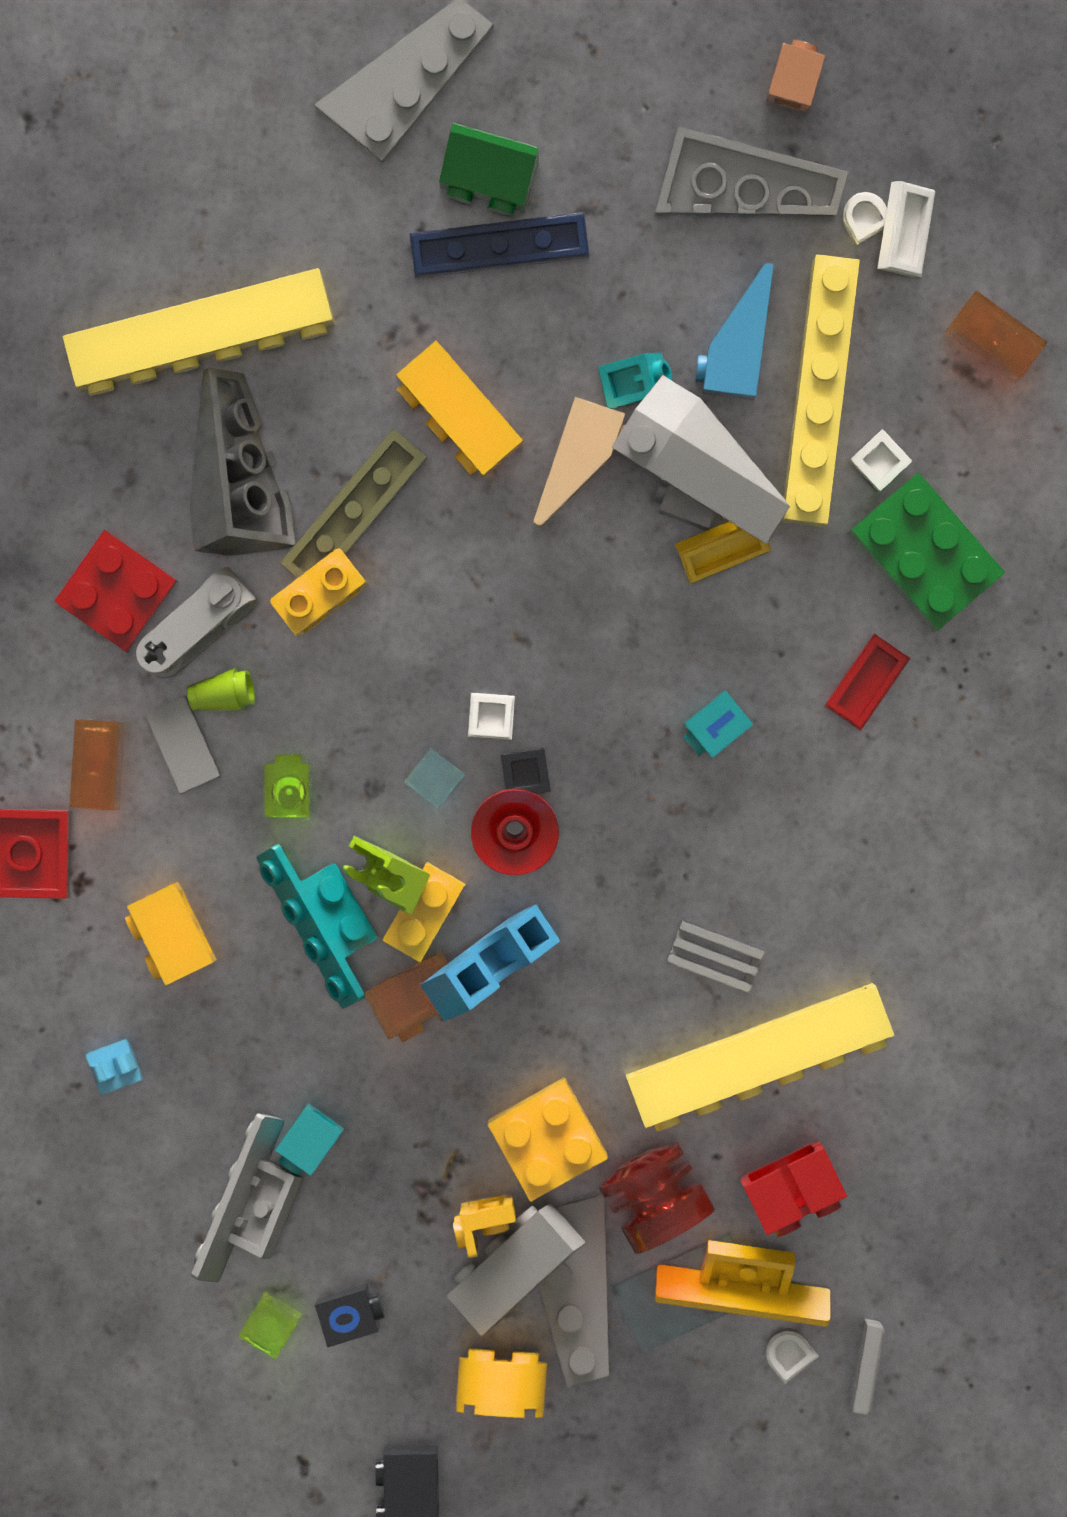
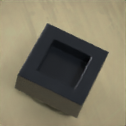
[501,748,551,794]

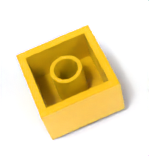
[487,1077,608,1202]

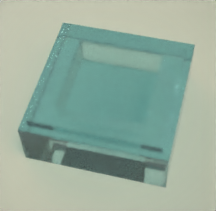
[404,748,466,809]

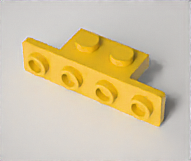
[655,1240,830,1327]

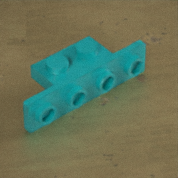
[256,844,379,1009]

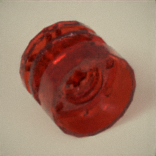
[599,1142,715,1254]

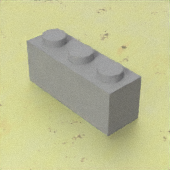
[446,1203,586,1336]

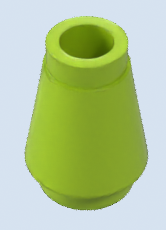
[187,668,255,711]

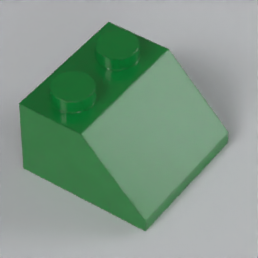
[439,123,539,216]

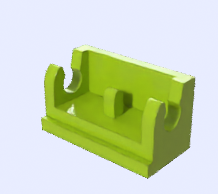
[343,836,431,915]

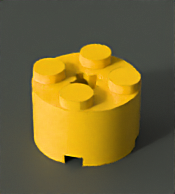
[455,1348,547,1418]

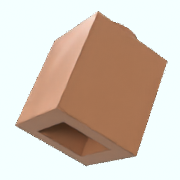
[766,40,826,114]

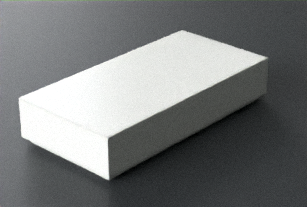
[877,181,935,278]

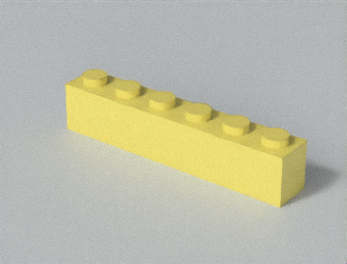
[781,254,860,527]
[62,268,335,396]
[626,983,894,1132]

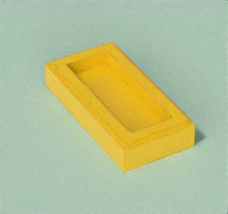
[675,521,771,584]

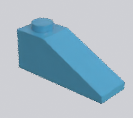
[695,263,774,400]

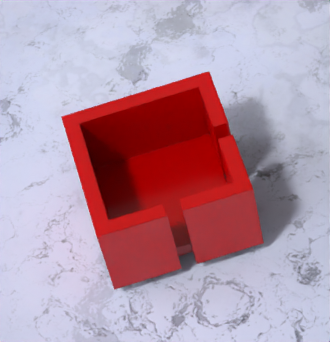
[739,1140,848,1237]

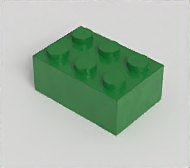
[847,472,1005,632]

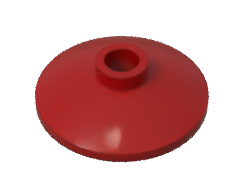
[471,789,559,875]

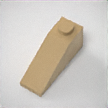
[533,397,625,528]

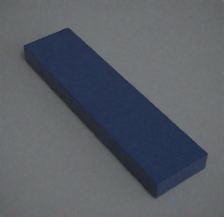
[410,212,589,279]

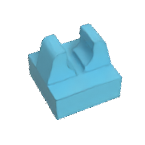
[85,1038,144,1095]

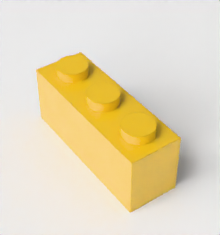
[396,340,523,478]

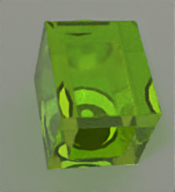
[264,755,312,817]
[238,1292,302,1360]

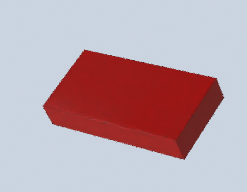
[824,633,911,731]

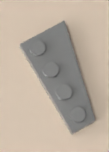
[314,0,494,163]
[655,126,849,215]
[539,1192,609,1387]

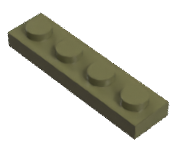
[280,429,427,578]

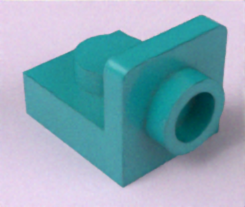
[598,353,672,409]

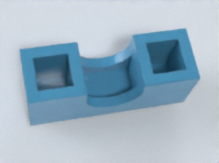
[420,905,560,1022]

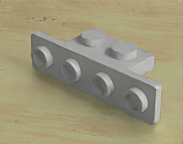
[191,1113,303,1282]

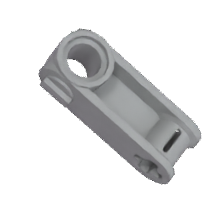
[136,567,257,678]

